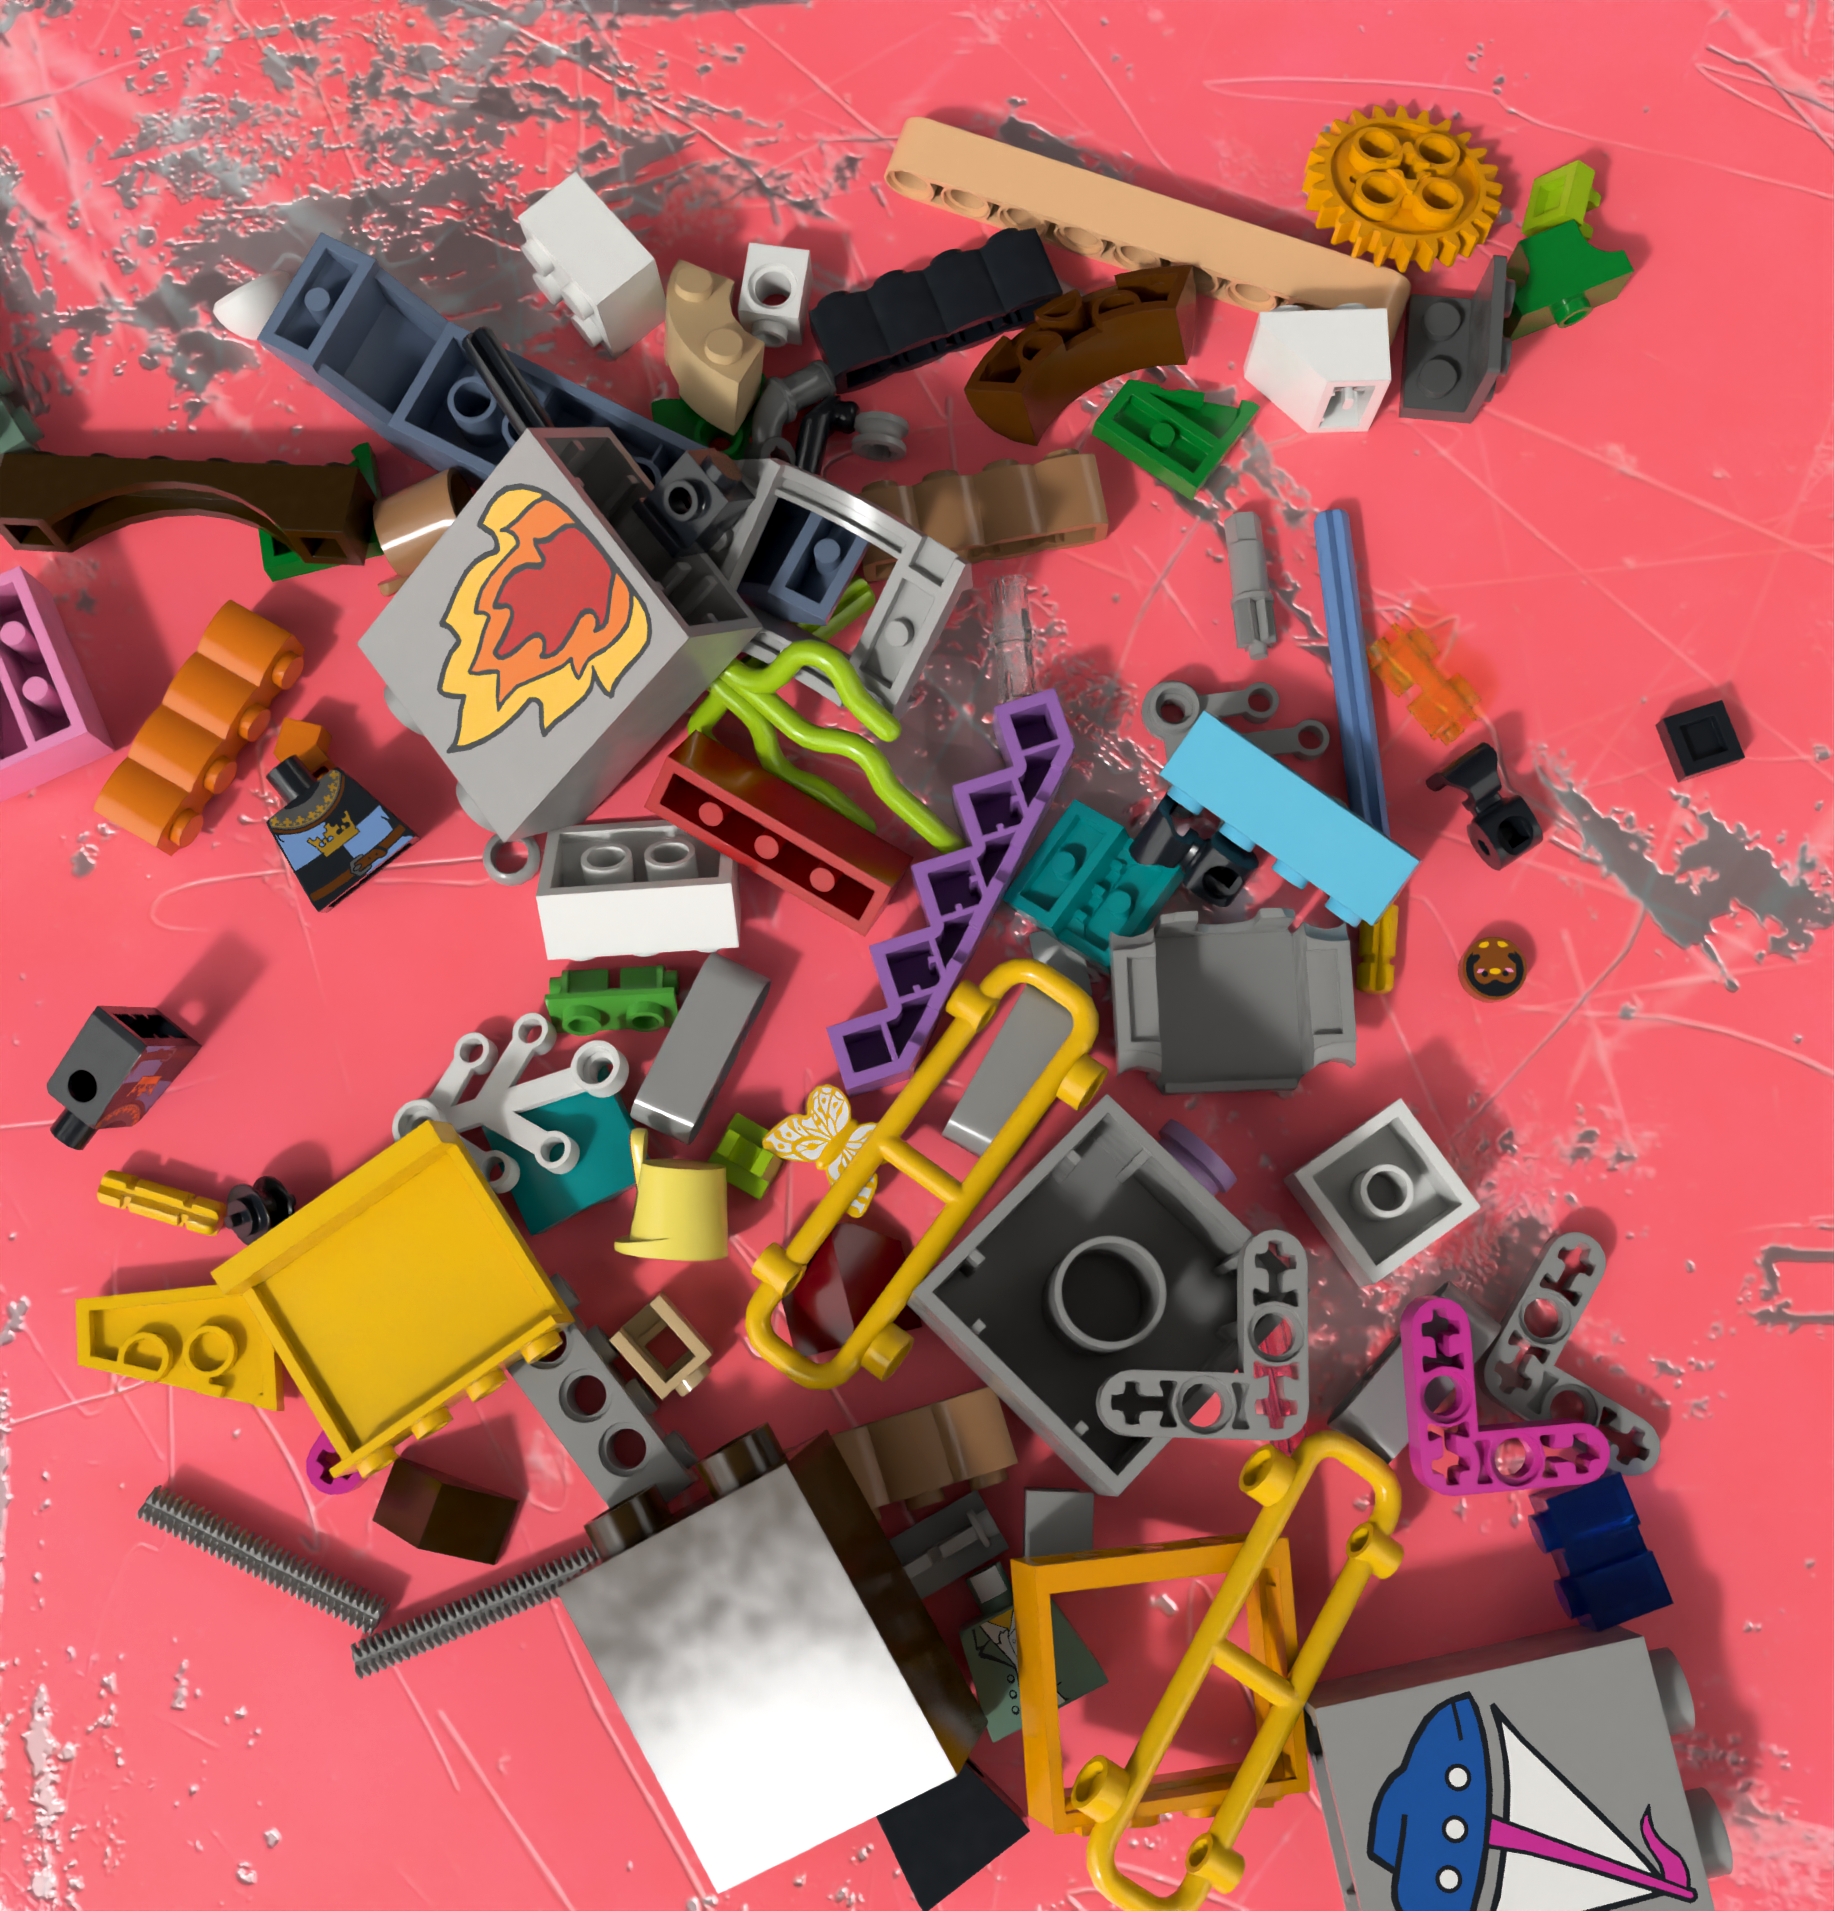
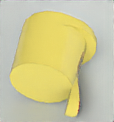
[614,1128,728,1261]

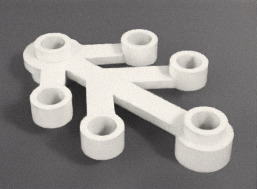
[392,1013,629,1194]

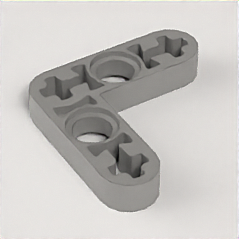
[1095,1229,1309,1441]
[1476,1232,1661,1476]

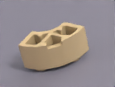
[664,259,765,436]

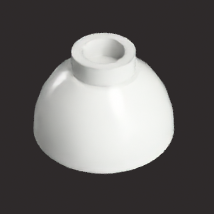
[213,269,292,351]

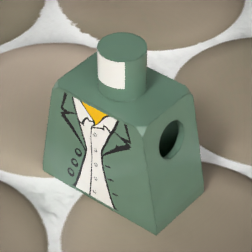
[959,1561,1109,1743]

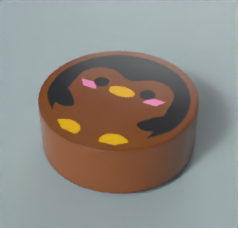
[1458,937,1527,1003]

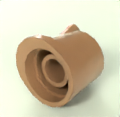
[373,468,474,597]

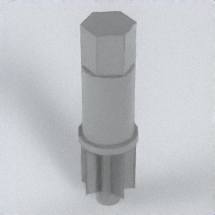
[1224,511,1278,660]

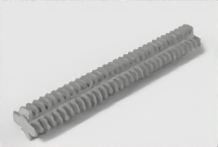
[137,1485,391,1635]
[350,1544,599,1680]

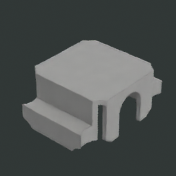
[1109,907,1357,1096]

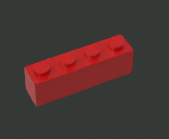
[644,730,914,937]

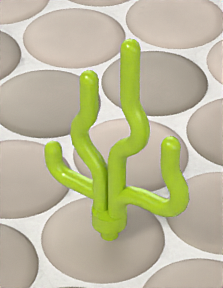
[687,639,966,855]

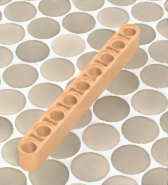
[884,117,1411,347]

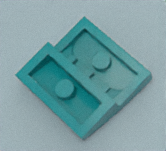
[1002,799,1185,976]
[481,1065,650,1236]

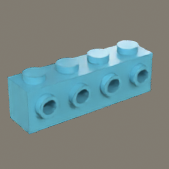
[1159,711,1423,928]

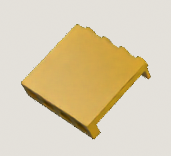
[210,1120,575,1479]

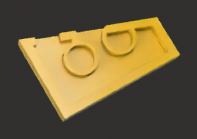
[75,1285,285,1412]

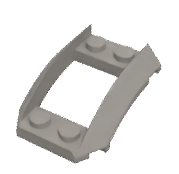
[707,458,973,720]

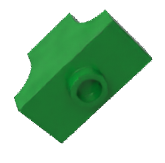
[1503,219,1634,341]

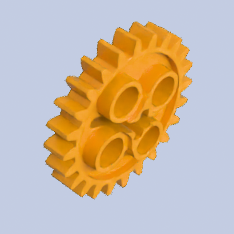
[1302,105,1503,273]

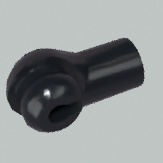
[795,395,860,475]

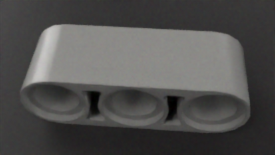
[630,952,772,1145]
[941,983,1073,1158]
[1327,1280,1501,1464]

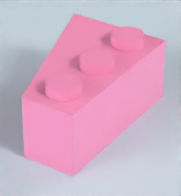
[0,566,116,803]

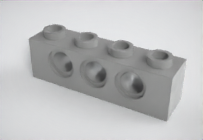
[507,1271,700,1508]

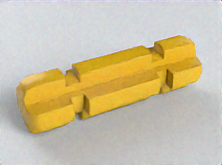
[1356,893,1400,994]
[97,1170,227,1236]

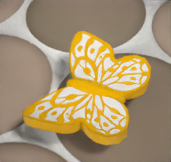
[762,1084,888,1218]

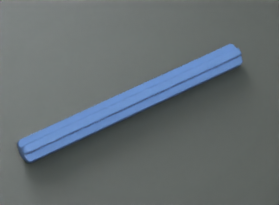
[1313,509,1391,838]

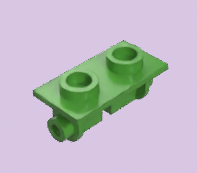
[544,964,680,1036]

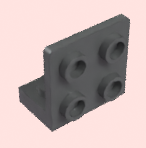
[1398,255,1515,424]

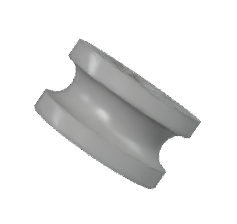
[851,411,909,462]

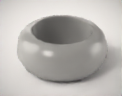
[482,834,541,886]

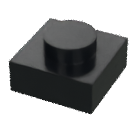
[1655,700,1745,783]

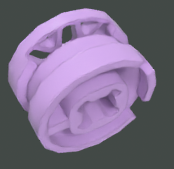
[1158,1119,1237,1196]

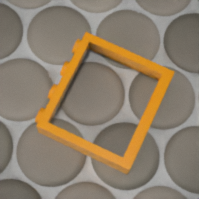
[1010,1532,1310,1837]

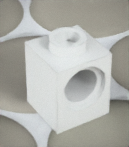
[738,242,813,348]

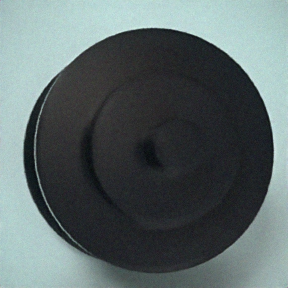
[224,1176,296,1245]

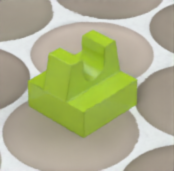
[1521,160,1601,241]
[708,1112,786,1202]

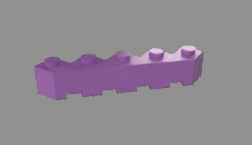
[826,687,1075,1098]

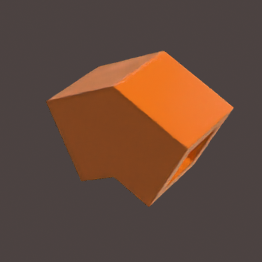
[273,717,337,780]

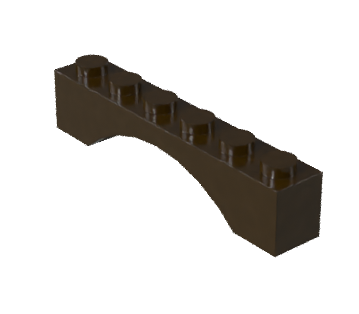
[0,451,377,566]

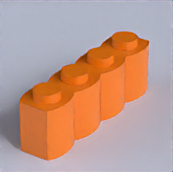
[93,599,305,856]

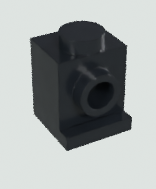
[631,448,756,558]

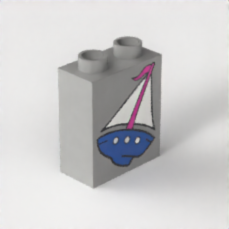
[1303,1619,1733,1911]

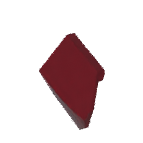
[781,1221,922,1357]

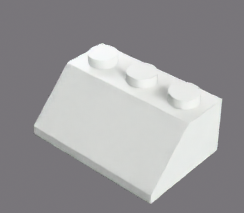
[536,820,741,961]

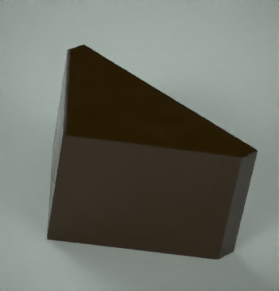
[372,1456,520,1565]

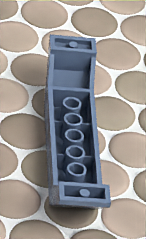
[257,232,886,626]

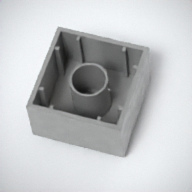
[907,1094,1310,1497]

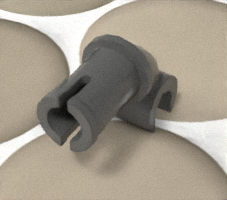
[743,360,836,466]

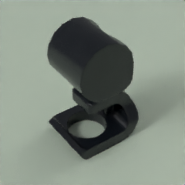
[1425,742,1543,871]
[1129,791,1259,907]

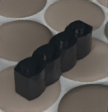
[808,228,1063,394]

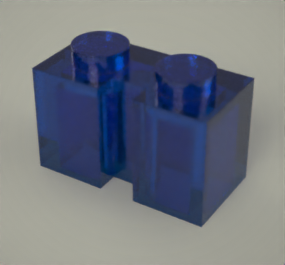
[1528,1469,1674,1632]

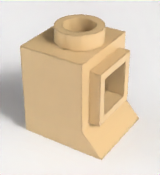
[609,1290,714,1400]

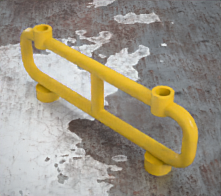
[745,958,1109,1390]
[1071,1430,1404,1911]

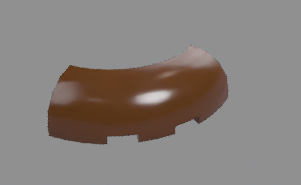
[964,266,1196,446]

